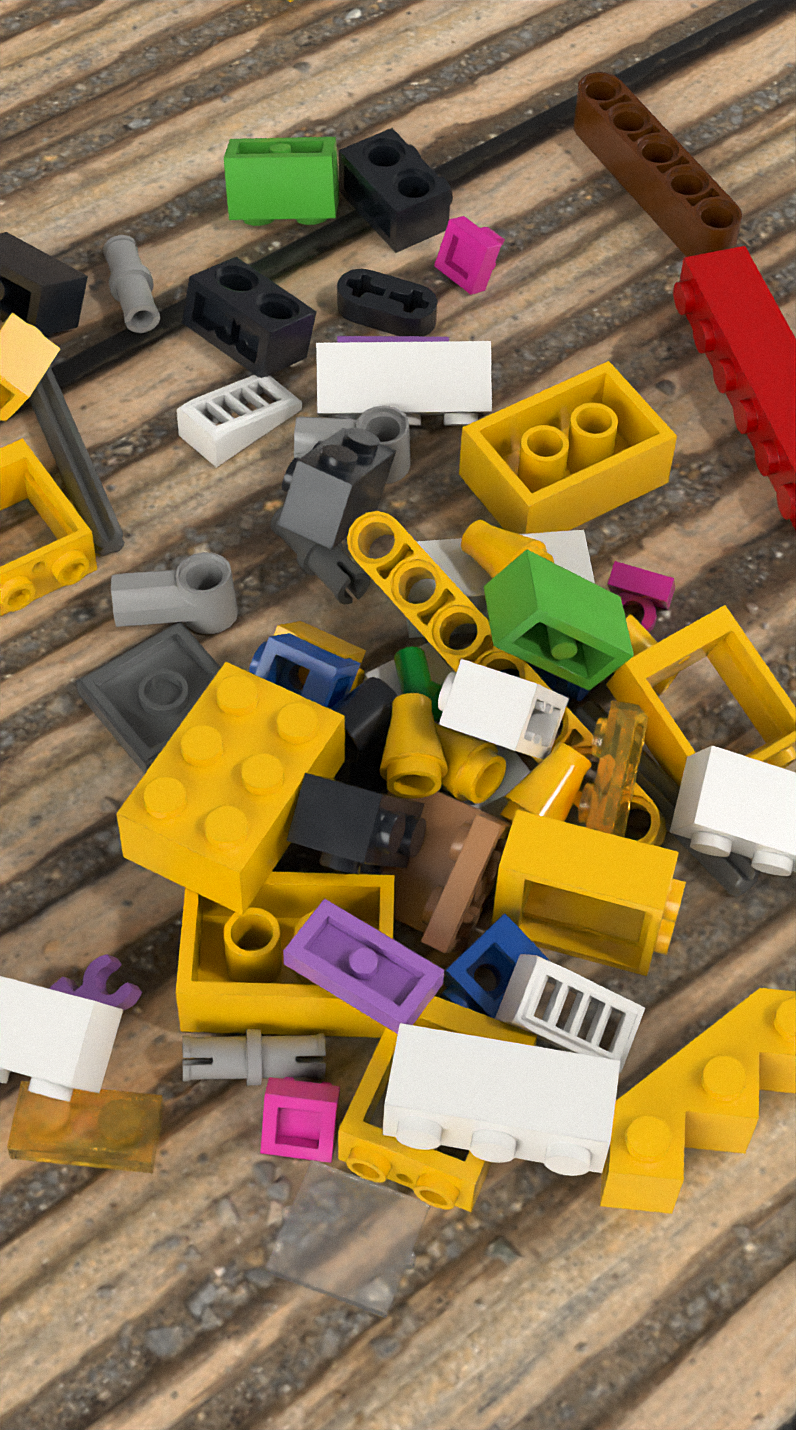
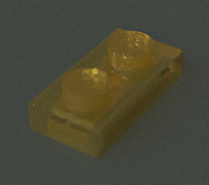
[578,700,649,837]
[7,1081,164,1173]

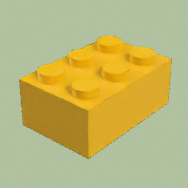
[459,361,677,534]
[116,662,345,916]
[176,872,395,1038]

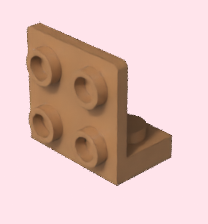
[360,791,512,953]

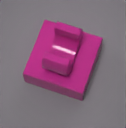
[434,216,505,295]
[607,561,676,632]
[260,1077,341,1163]

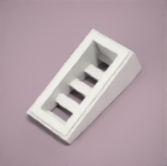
[177,375,302,468]
[495,954,645,1073]

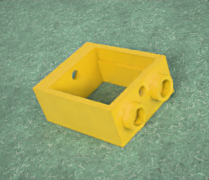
[0,438,98,616]
[606,605,796,786]
[492,810,686,976]
[338,996,537,1212]

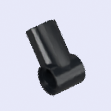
[329,677,398,791]

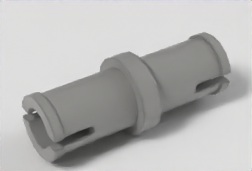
[103,235,160,333]
[182,1029,326,1086]

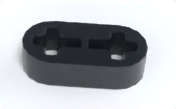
[337,268,438,337]

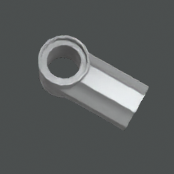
[294,406,411,484]
[111,552,238,634]

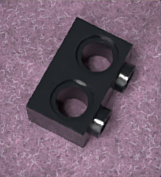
[339,128,453,253]
[182,257,317,378]

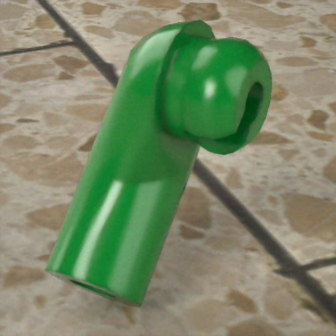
[394,646,444,723]

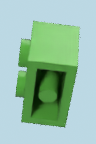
[223,137,340,226]
[483,550,634,691]

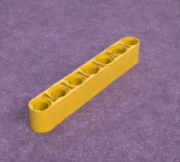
[347,511,667,847]

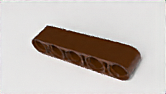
[574,72,742,257]

